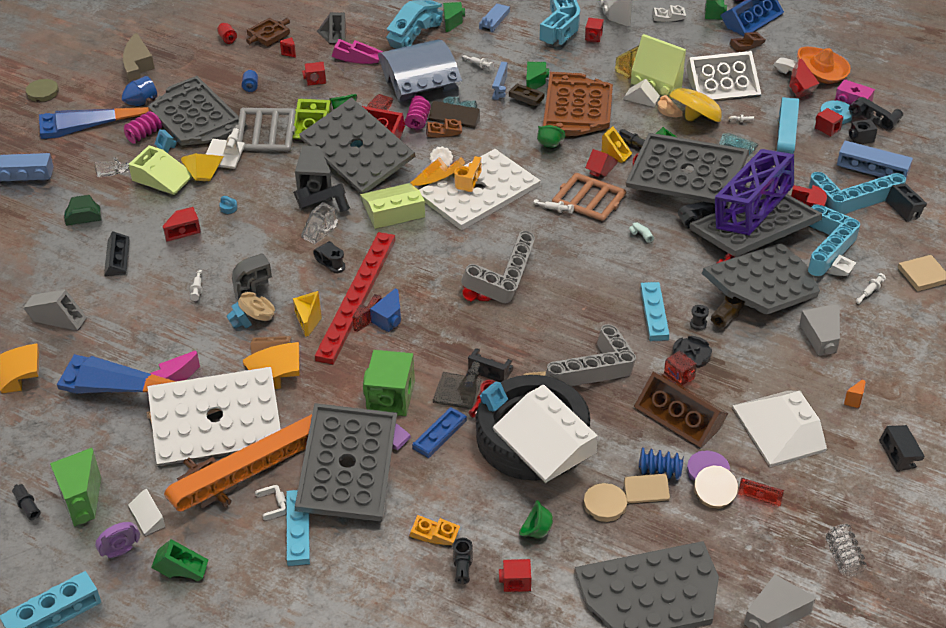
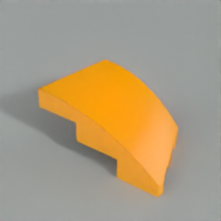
[410,157,465,186]
[243,342,300,389]
[0,343,39,394]

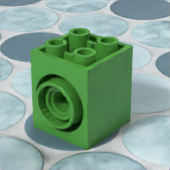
[363,350,415,416]

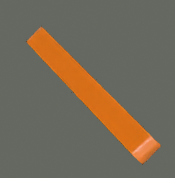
[164,414,312,511]

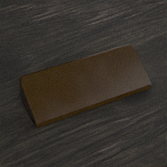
[428,101,480,128]

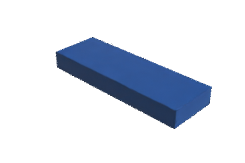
[412,407,467,458]

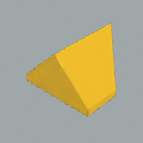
[601,126,632,163]
[181,153,224,181]
[293,291,322,337]

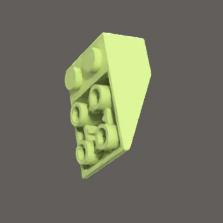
[128,146,193,195]

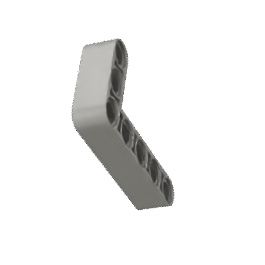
[461,230,535,303]
[545,324,636,386]

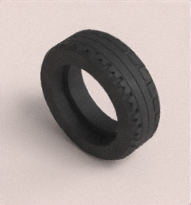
[476,375,590,481]

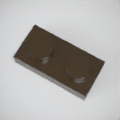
[509,83,545,106]

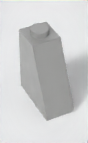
[23,289,87,330]
[799,304,840,356]
[744,574,816,628]

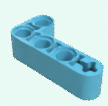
[776,97,799,154]

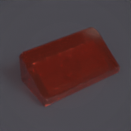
[738,478,784,506]

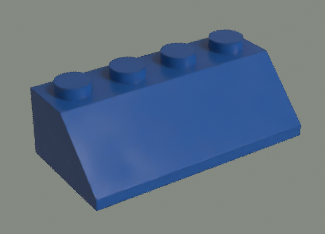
[721,0,784,36]

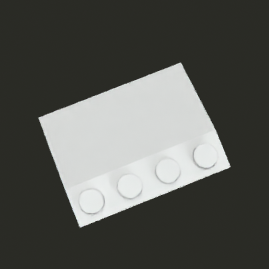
[686,51,761,100]
[493,385,598,483]

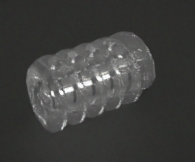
[826,524,867,576]

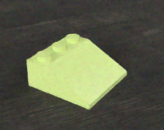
[631,34,686,99]
[360,183,425,229]

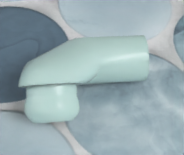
[629,222,654,243]

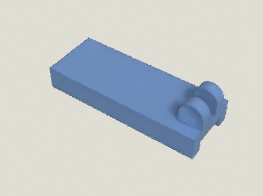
[479,3,510,32]
[492,62,508,100]

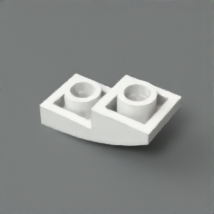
[652,5,686,22]
[773,58,797,74]

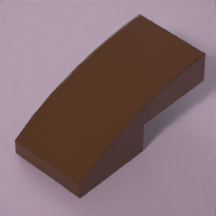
[729,32,766,52]

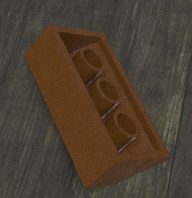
[634,371,729,448]

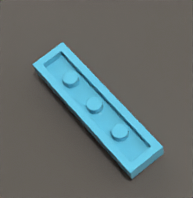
[640,282,669,341]
[287,490,310,566]

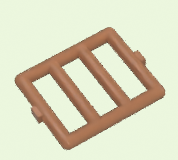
[552,173,626,221]

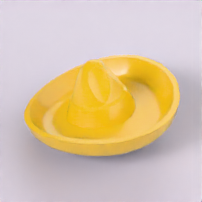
[669,88,722,122]

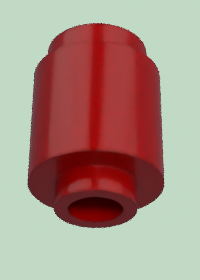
[217,23,237,44]

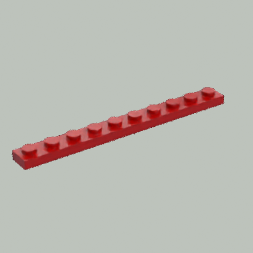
[315,232,395,365]

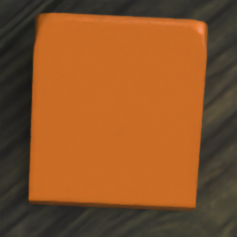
[844,380,866,408]

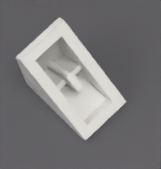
[624,79,660,107]

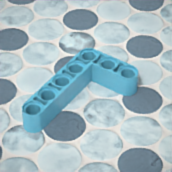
[809,172,906,214]
[808,205,860,276]

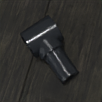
[453,537,473,584]

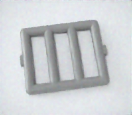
[235,108,296,151]

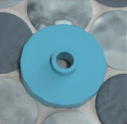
[820,100,853,124]

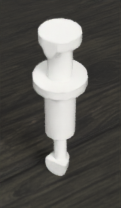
[462,55,494,70]
[533,199,574,213]
[190,270,203,301]
[856,273,886,304]

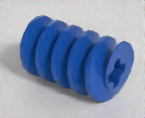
[639,447,684,480]

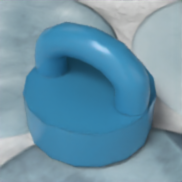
[219,196,238,214]

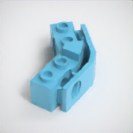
[386,0,443,49]
[539,0,580,45]

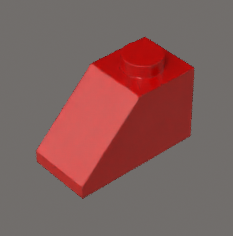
[789,58,819,98]
[585,149,618,177]
[163,207,201,242]

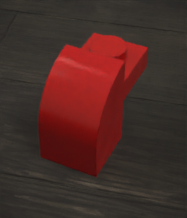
[791,185,827,207]

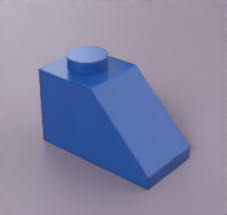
[370,288,401,332]

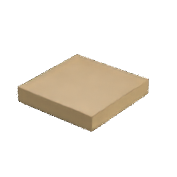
[898,255,946,292]

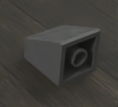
[295,146,333,201]

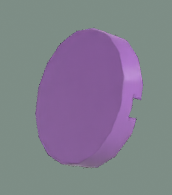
[687,451,730,481]
[95,522,141,558]

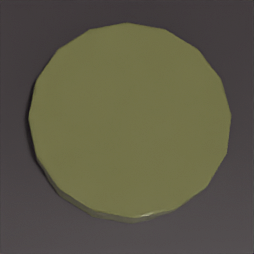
[26,79,59,102]

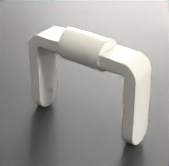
[255,485,287,520]

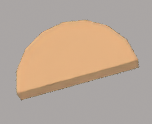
[658,95,683,117]

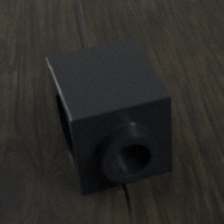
[849,119,878,144]

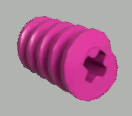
[405,96,431,130]
[124,111,162,144]

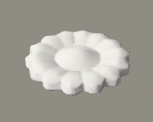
[430,146,453,167]

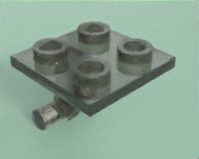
[433,361,482,410]

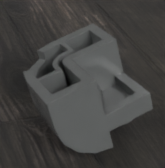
[232,253,272,300]

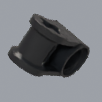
[313,241,346,273]

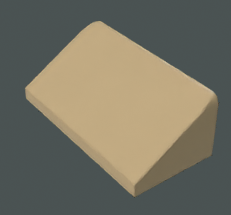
[623,474,670,504]

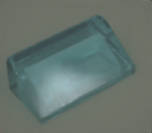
[719,133,759,156]

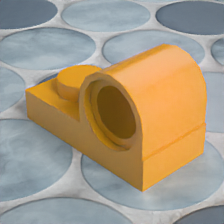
[454,156,482,192]

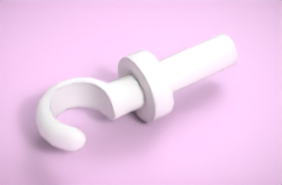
[728,115,754,123]

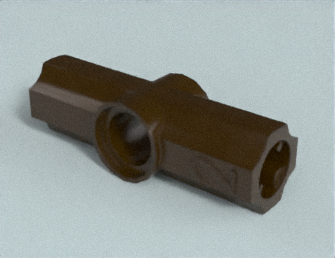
[711,296,746,329]

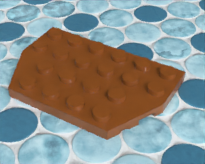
[543,72,613,136]

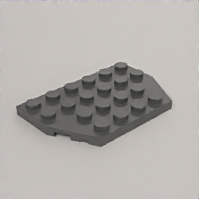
[148,76,248,146]
[701,243,820,315]
[574,541,719,628]

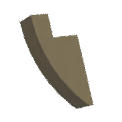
[123,33,155,83]

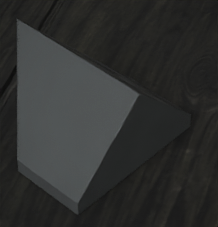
[317,12,347,44]

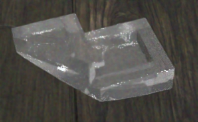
[95,157,129,177]

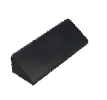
[104,231,129,276]

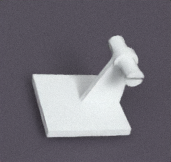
[206,128,245,169]

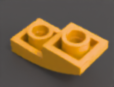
[409,515,460,545]

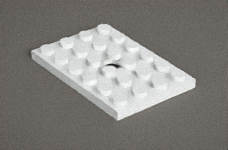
[419,149,541,230]
[147,367,281,467]

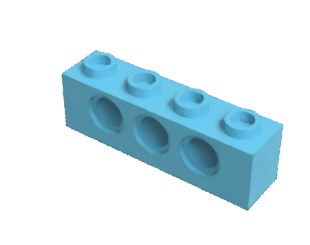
[0,571,102,628]

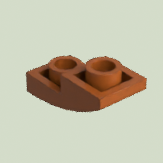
[426,119,462,138]

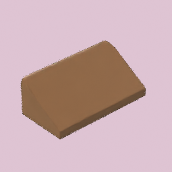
[250,336,291,355]

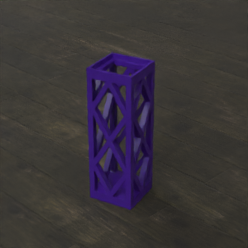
[715,149,794,235]

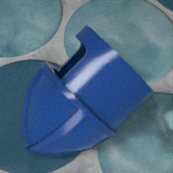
[122,76,157,106]

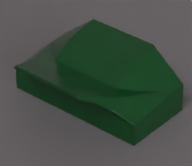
[64,195,102,226]

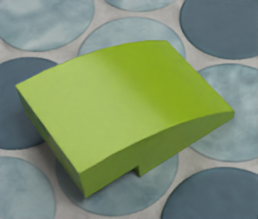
[292,99,332,140]

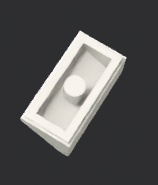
[128,489,165,536]

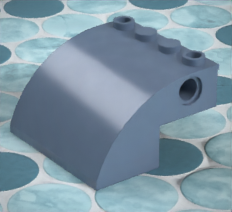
[377,39,462,102]

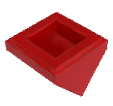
[280,37,296,58]

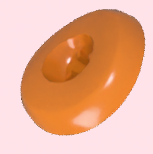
[797,46,851,84]

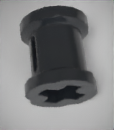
[690,305,709,330]

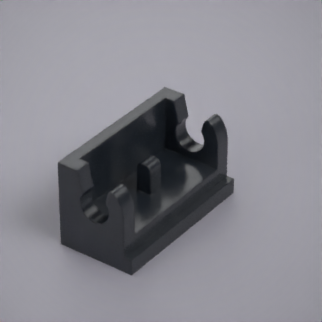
[885,183,927,221]
[468,348,513,382]
[879,425,925,471]

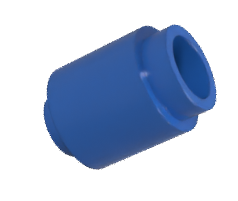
[242,70,258,92]

